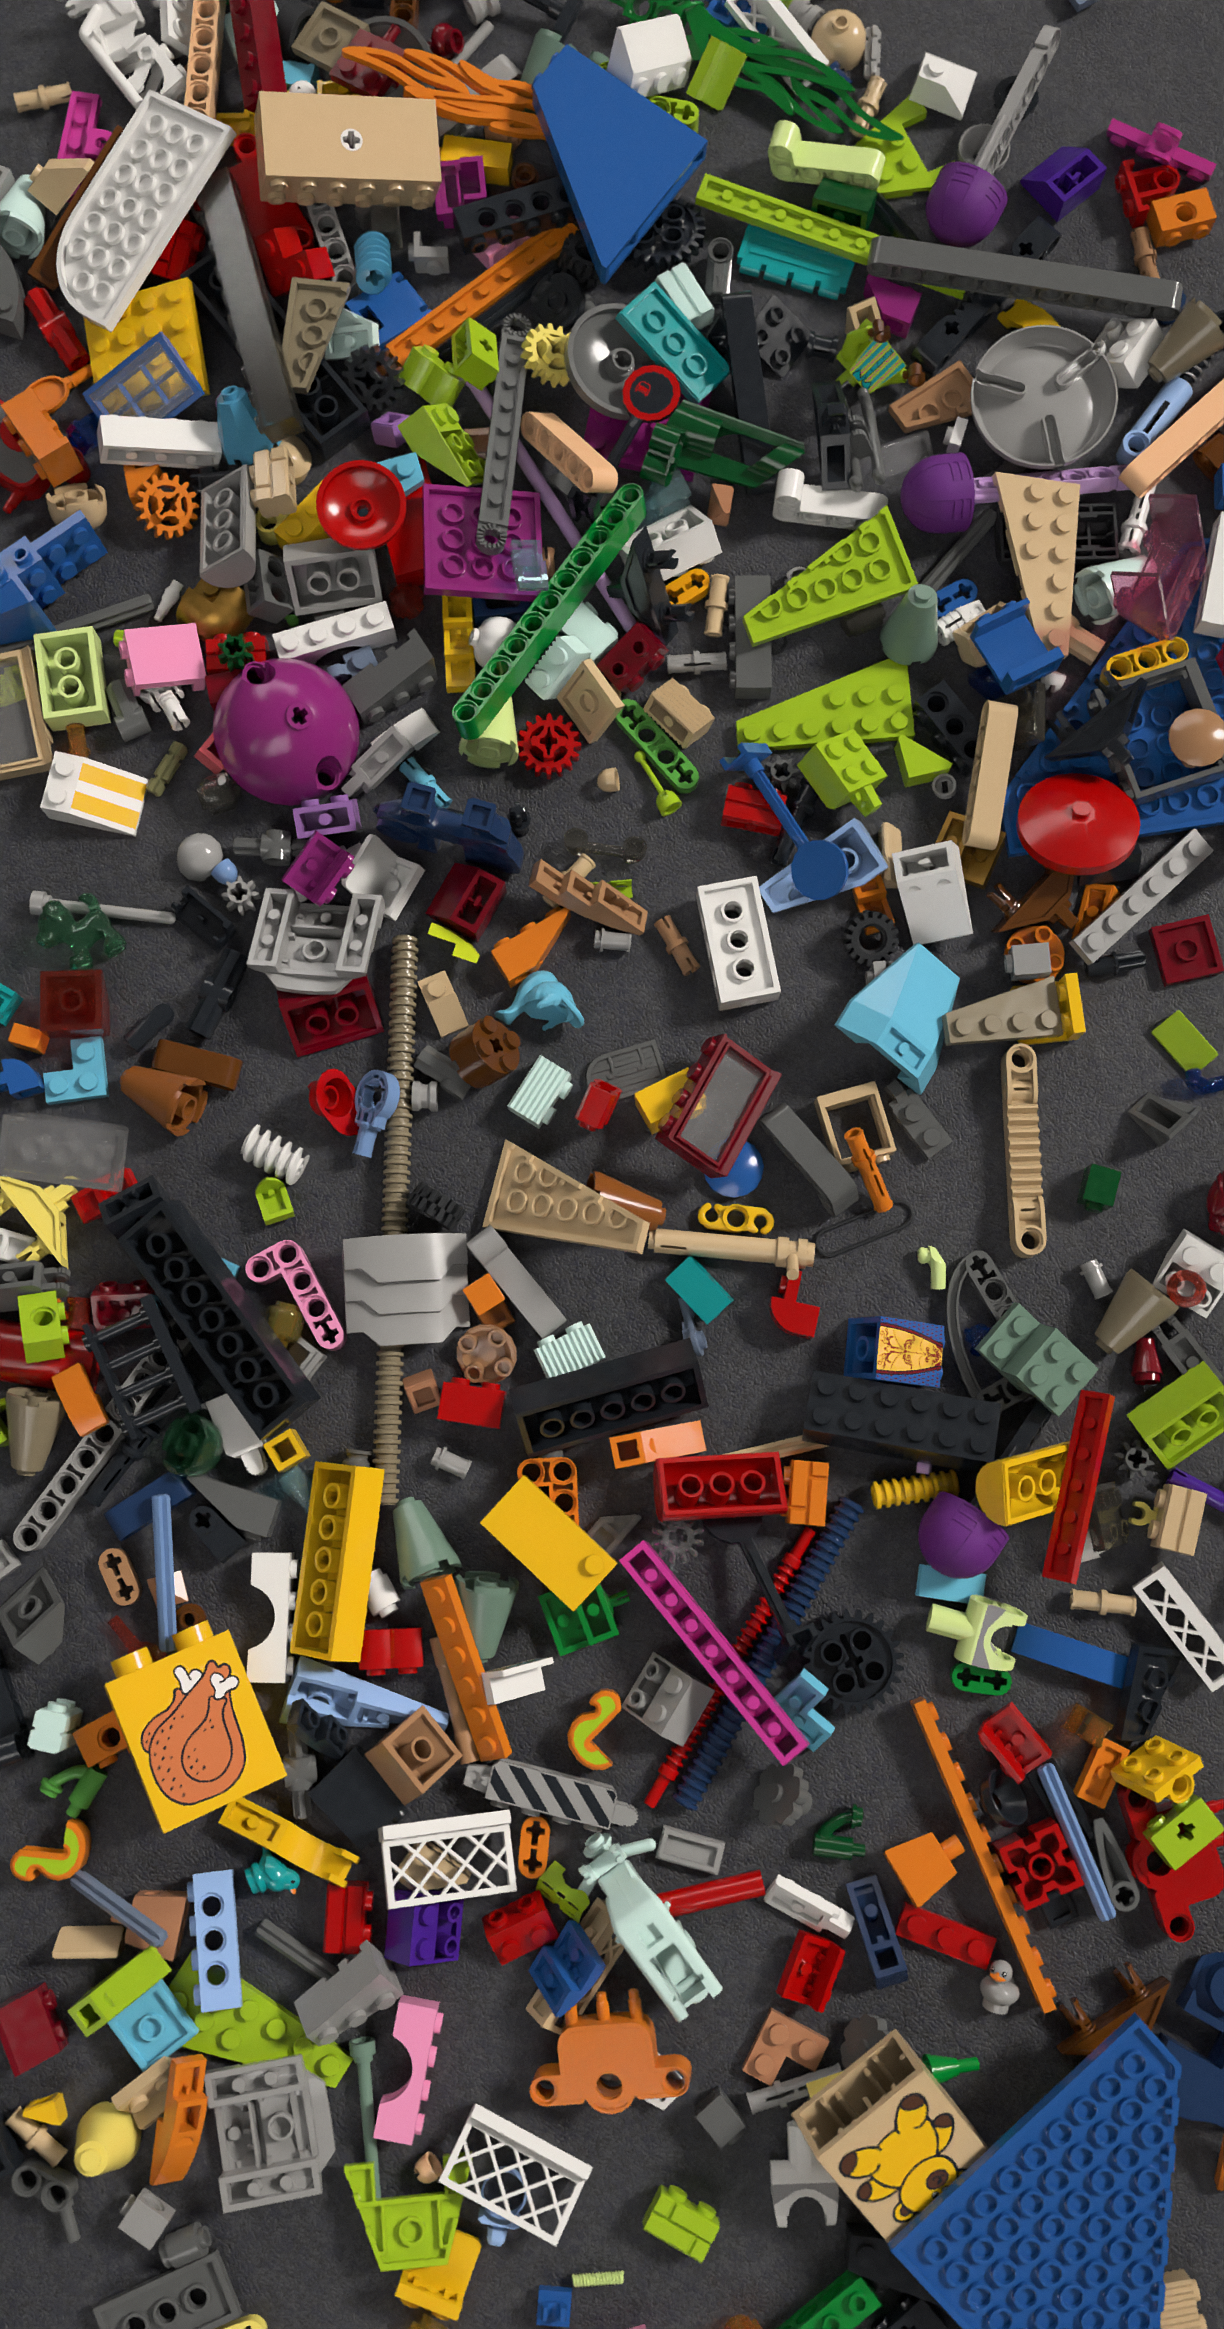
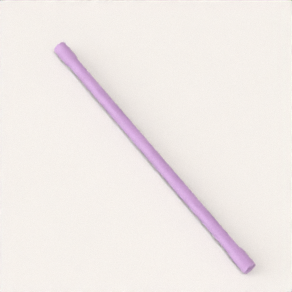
[465,381,637,633]

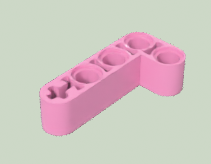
[245,1240,347,1351]

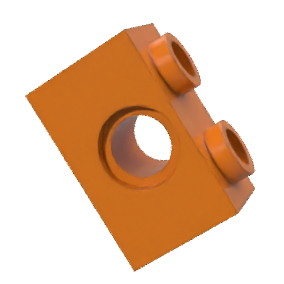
[1146,187,1217,248]
[72,1711,130,1769]

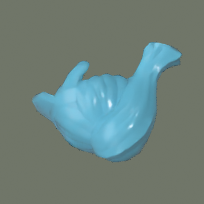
[494,970,584,1031]

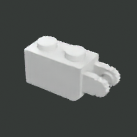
[205,1393,269,1476]

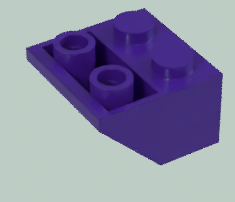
[1020,146,1107,222]
[384,1889,464,1966]

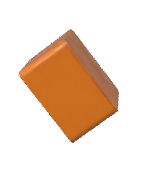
[8,1023,50,1055]
[463,1273,505,1316]

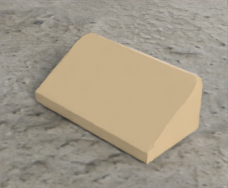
[878,822,902,889]
[52,1925,125,1959]

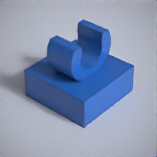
[536,2285,572,2328]

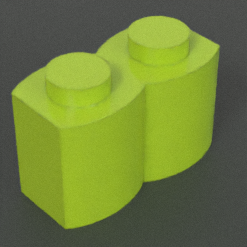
[399,345,466,407]

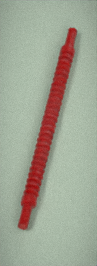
[643,1526,816,1808]

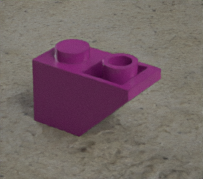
[863,274,922,339]

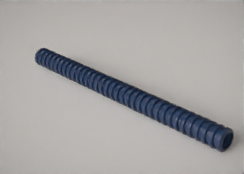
[672,1497,864,1811]

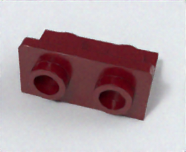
[90,1279,156,1330]

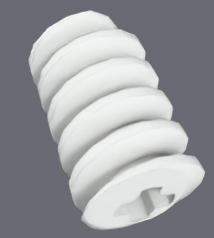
[240,1124,310,1185]

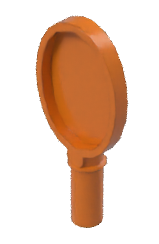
[27,363,93,414]

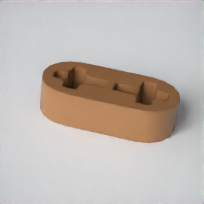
[98,1548,142,1606]

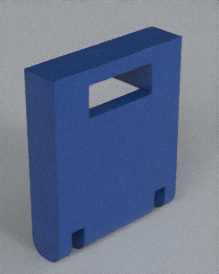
[345,271,432,352]

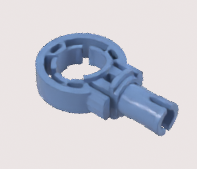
[352,1070,400,1158]

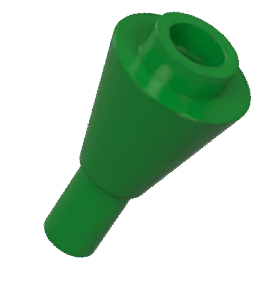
[922,2053,980,2084]

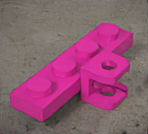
[57,91,112,202]
[1106,118,1216,182]

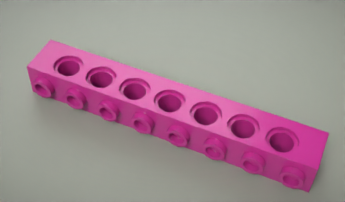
[619,1540,810,1766]

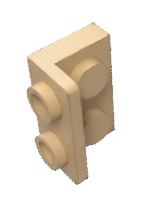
[111,2056,171,2130]

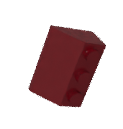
[277,974,384,1057]

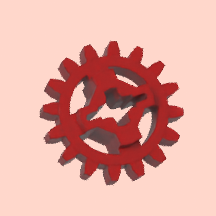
[518,713,581,779]

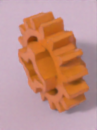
[133,473,199,540]

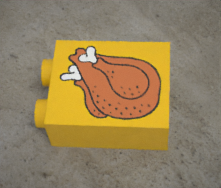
[104,1620,288,1833]

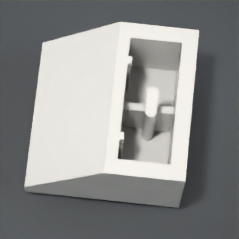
[1093,318,1165,388]
[1152,1229,1224,1318]

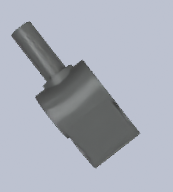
[11,2156,81,2244]

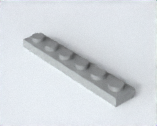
[1069,828,1214,965]

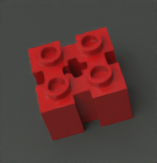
[992,1817,1085,1911]

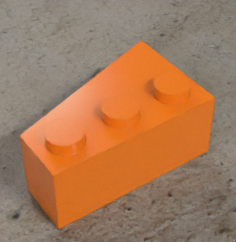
[0,387,84,488]

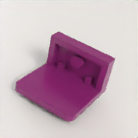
[281,830,355,907]

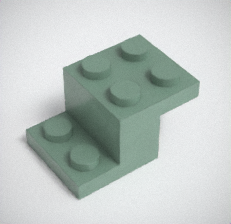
[975,1302,1099,1417]

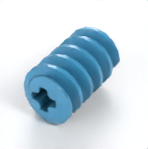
[354,231,392,295]

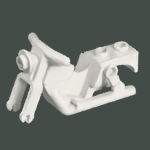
[58,0,187,110]

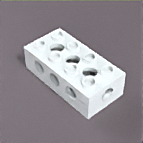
[696,876,781,1011]

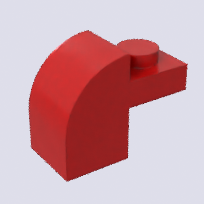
[769,1271,820,1339]

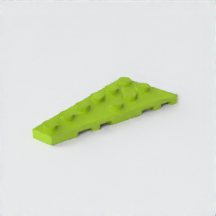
[742,505,918,647]

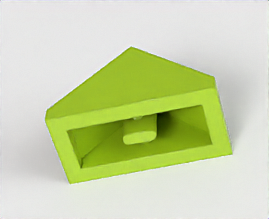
[894,734,953,788]

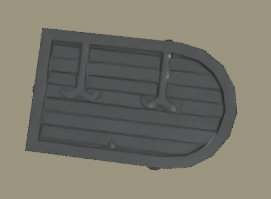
[586,1039,667,1100]

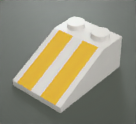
[40,751,149,837]

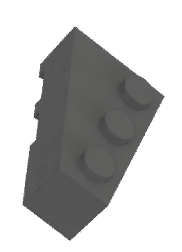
[342,628,438,725]

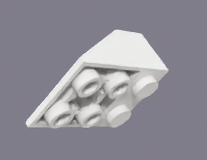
[892,840,973,945]

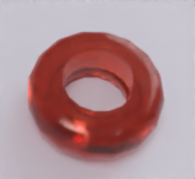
[1166,1270,1206,1308]

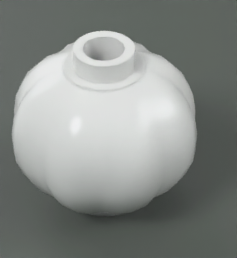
[469,616,516,667]

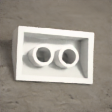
[607,14,692,97]
[619,505,722,581]

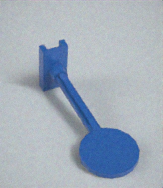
[719,742,849,900]

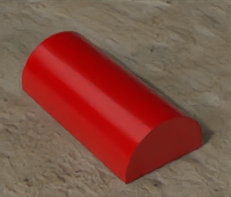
[0,1318,105,1393]
[653,1452,788,1522]

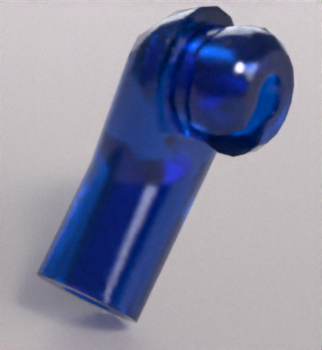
[1184,1068,1224,1095]

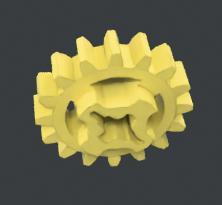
[521,323,570,388]

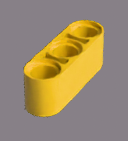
[1100,637,1189,686]

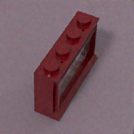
[655,1034,782,1179]

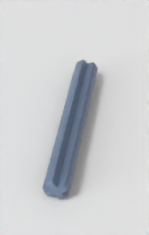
[70,1870,168,1948]

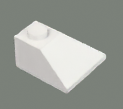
[909,52,977,120]

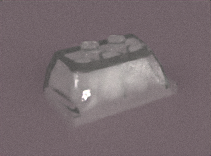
[0,1113,129,1192]

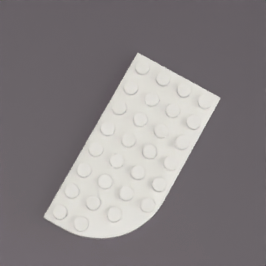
[56,89,237,333]

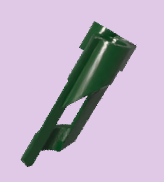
[640,400,805,489]

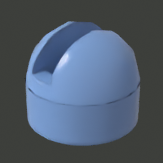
[211,858,238,885]

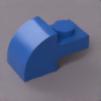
[0,1059,45,1100]

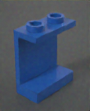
[970,598,1064,695]

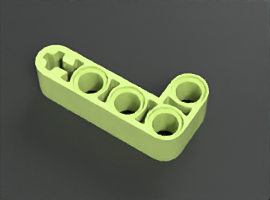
[768,120,886,190]

